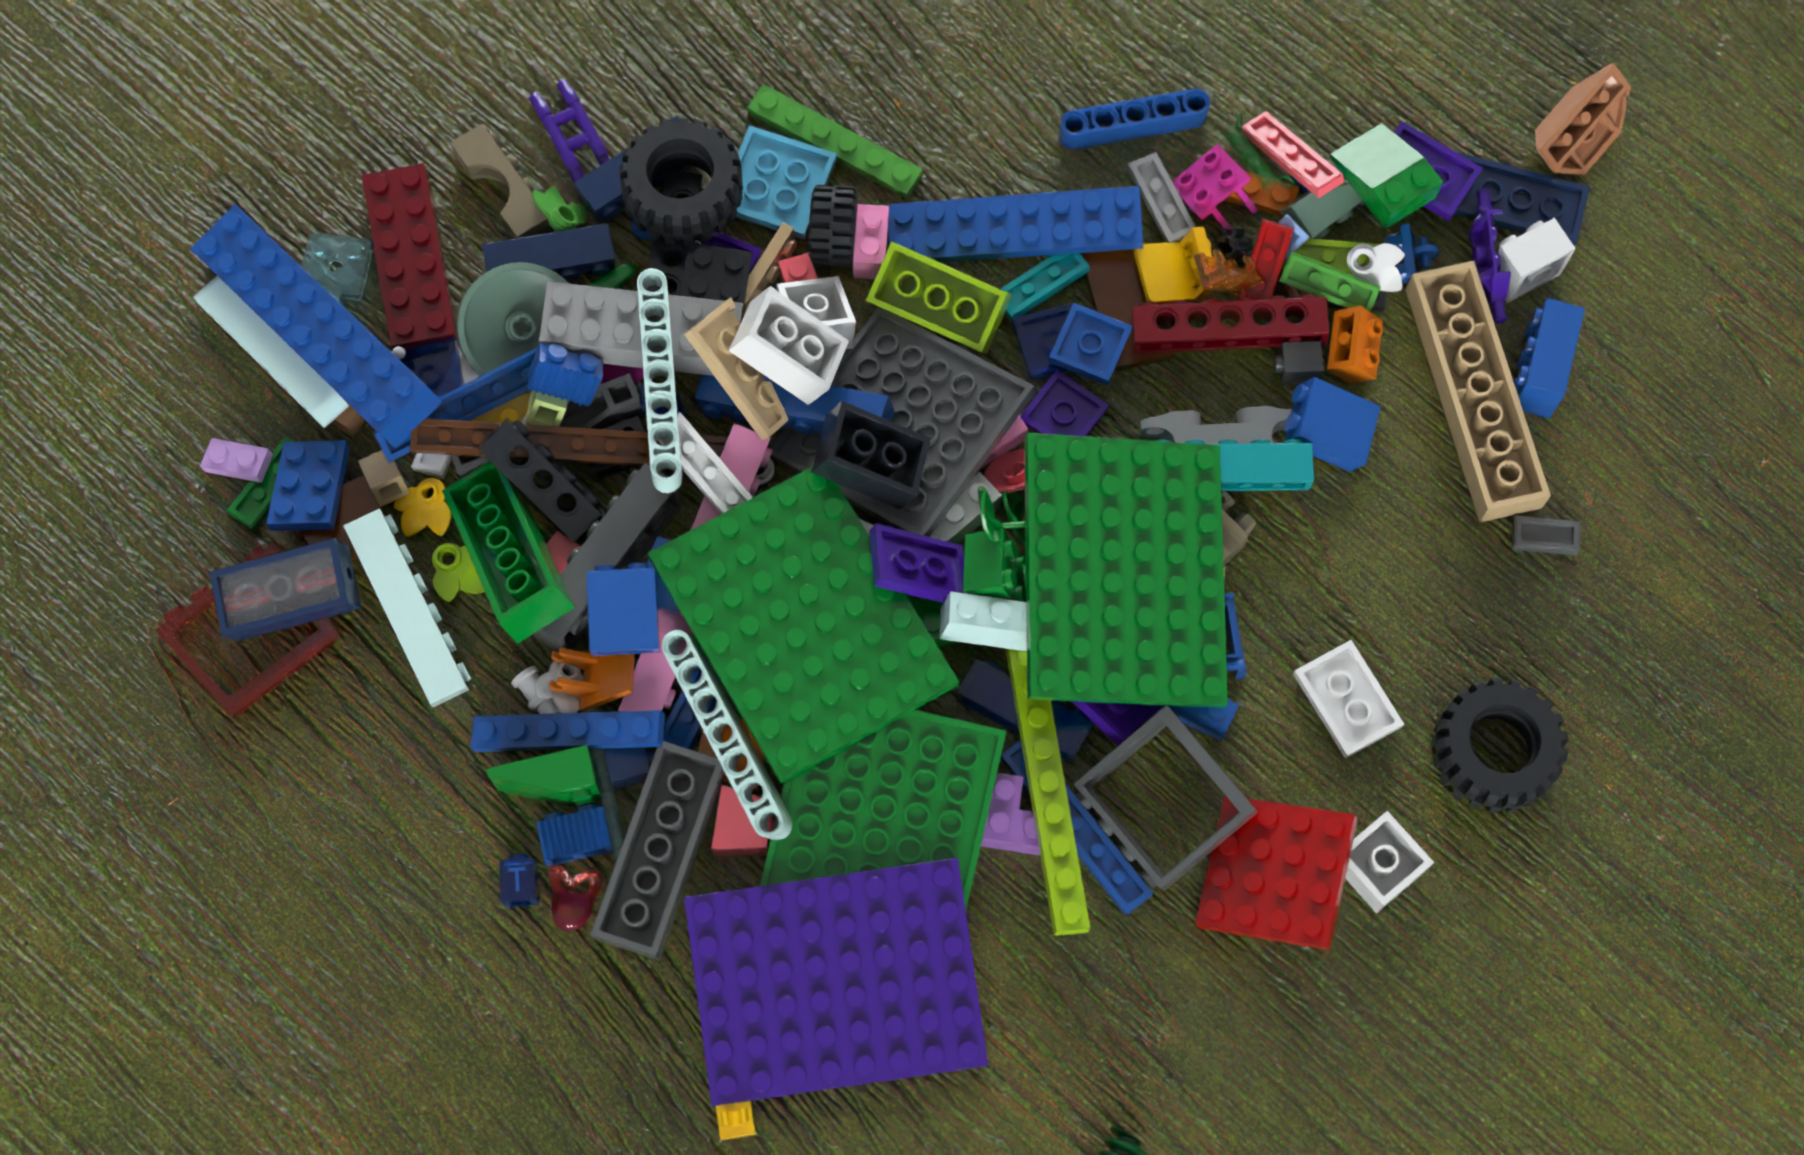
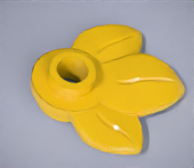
[393,478,452,537]

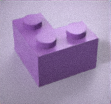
[981,773,1040,855]

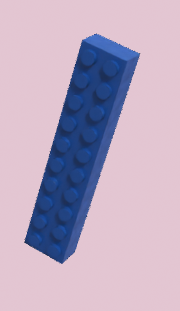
[190,204,442,449]

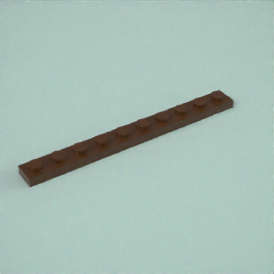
[410,419,728,466]

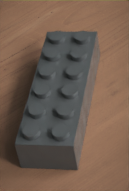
[533,463,682,653]
[590,741,726,961]

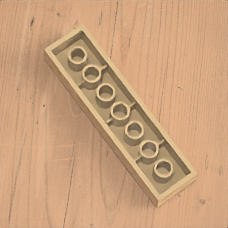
[1406,261,1551,523]

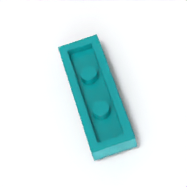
[1001,253,1090,322]

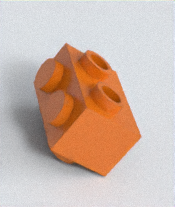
[1327,306,1383,384]

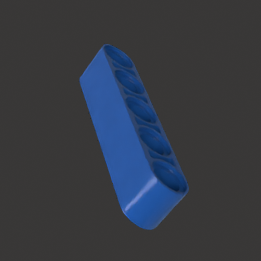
[1059,89,1210,149]

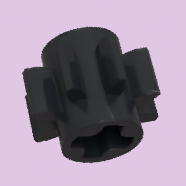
[1214,228,1253,267]

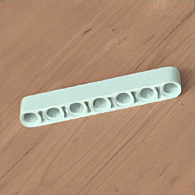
[637,268,682,493]
[193,276,349,428]
[662,630,793,840]

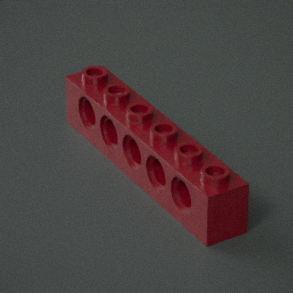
[1131,294,1329,354]

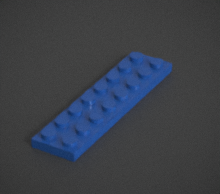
[888,186,1143,263]

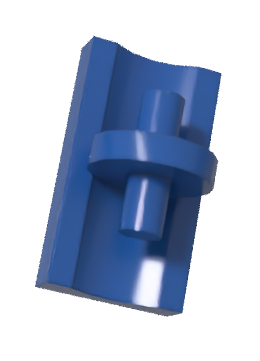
[1384,223,1439,283]

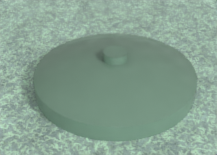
[456,262,569,391]

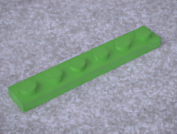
[747,84,923,199]

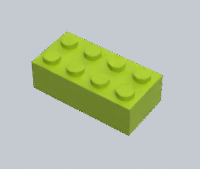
[866,241,1013,353]

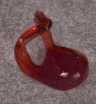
[548,865,602,931]

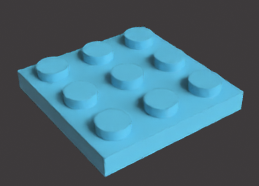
[736,125,837,240]

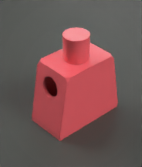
[711,786,776,856]

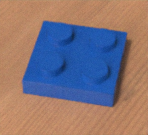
[1048,302,1133,386]

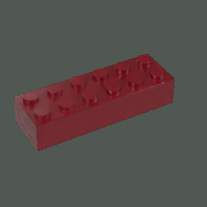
[362,163,459,360]

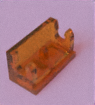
[1193,249,1263,295]

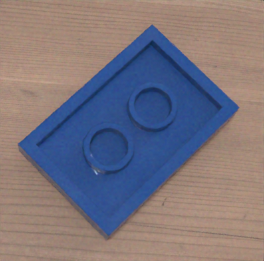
[266,440,350,531]

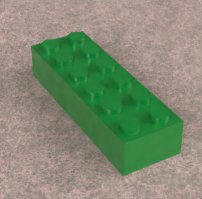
[442,461,575,644]

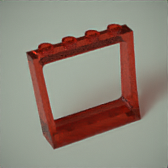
[156,542,341,719]

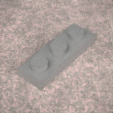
[1127,152,1196,243]

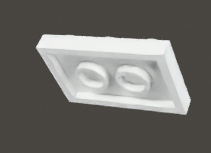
[1293,640,1404,759]

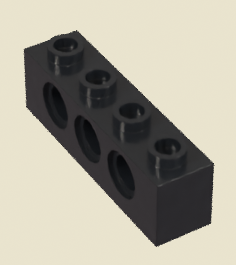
[479,417,602,542]

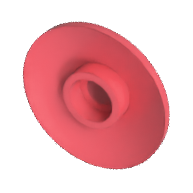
[984,449,1025,493]

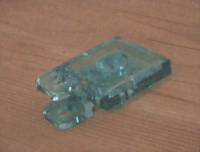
[301,232,374,309]

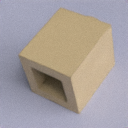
[358,451,410,507]

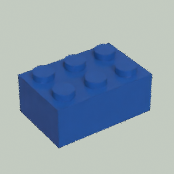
[1513,298,1585,419]

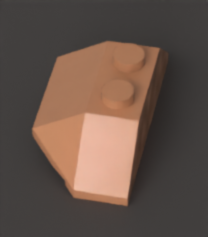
[1535,63,1631,175]

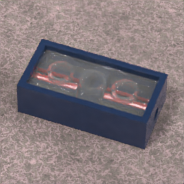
[209,538,362,641]

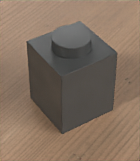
[1274,341,1324,384]

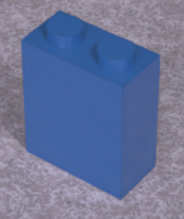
[1284,377,1381,472]
[586,563,660,656]

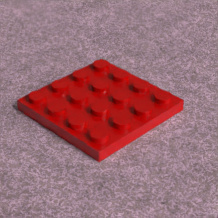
[1195,795,1358,951]

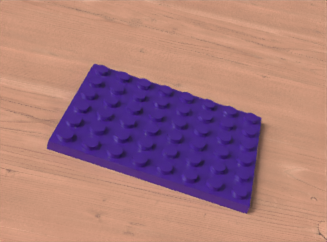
[684,858,988,1106]

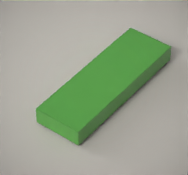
[1279,250,1381,312]

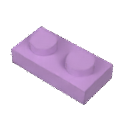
[200,438,273,483]

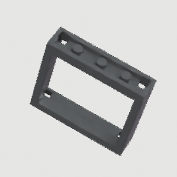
[1074,706,1258,891]

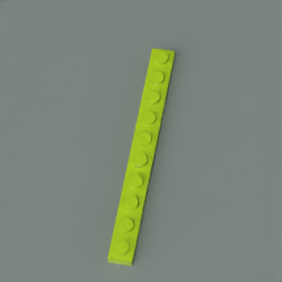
[1005,648,1090,936]

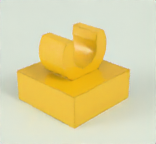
[716,1101,756,1140]

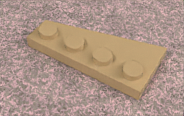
[684,297,789,441]

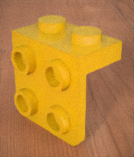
[1134,227,1220,304]

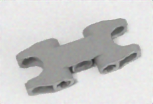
[1139,406,1292,444]

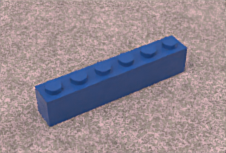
[695,374,895,435]

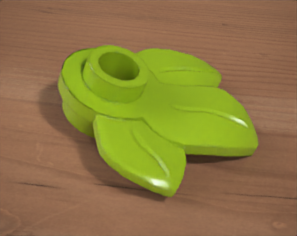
[432,543,485,603]

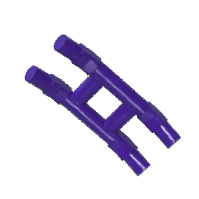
[529,79,610,183]

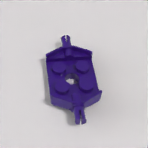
[1467,189,1511,323]

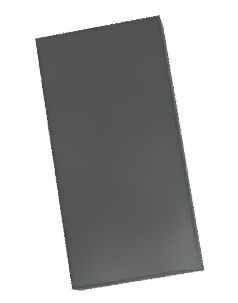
[1511,515,1580,556]

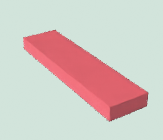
[1241,111,1344,198]

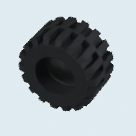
[809,185,858,267]

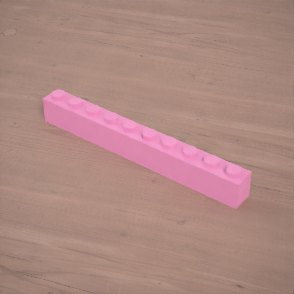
[618,423,773,712]

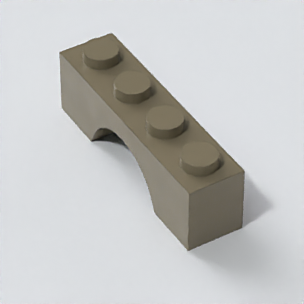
[450,124,553,239]

